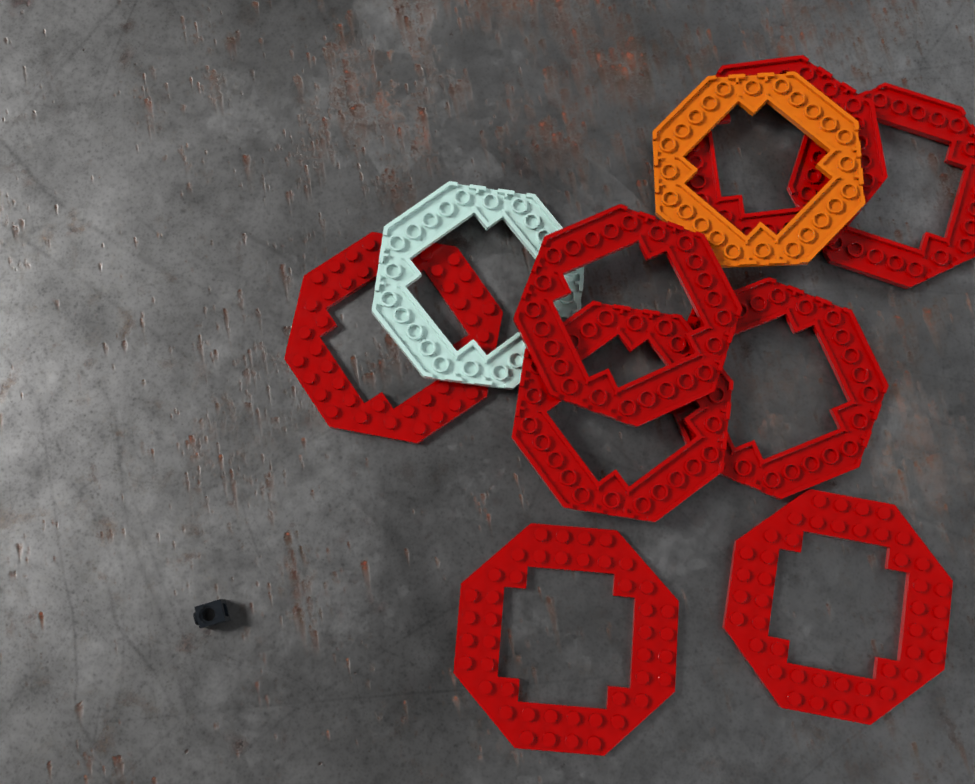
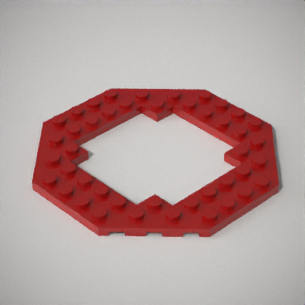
[684,55,888,246]
[786,82,975,289]
[513,204,743,428]
[284,232,503,444]
[671,277,889,500]
[511,301,734,523]
[722,489,953,725]
[453,523,679,756]

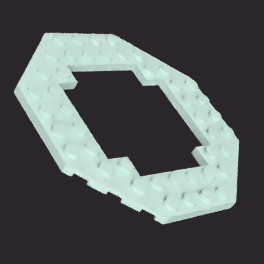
[372,181,584,390]

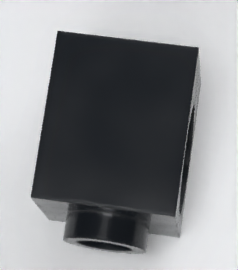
[193,599,231,629]

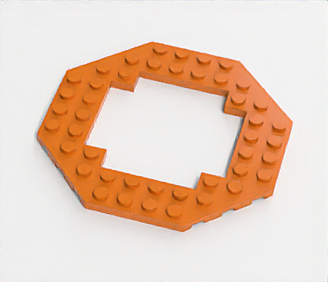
[652,71,865,268]

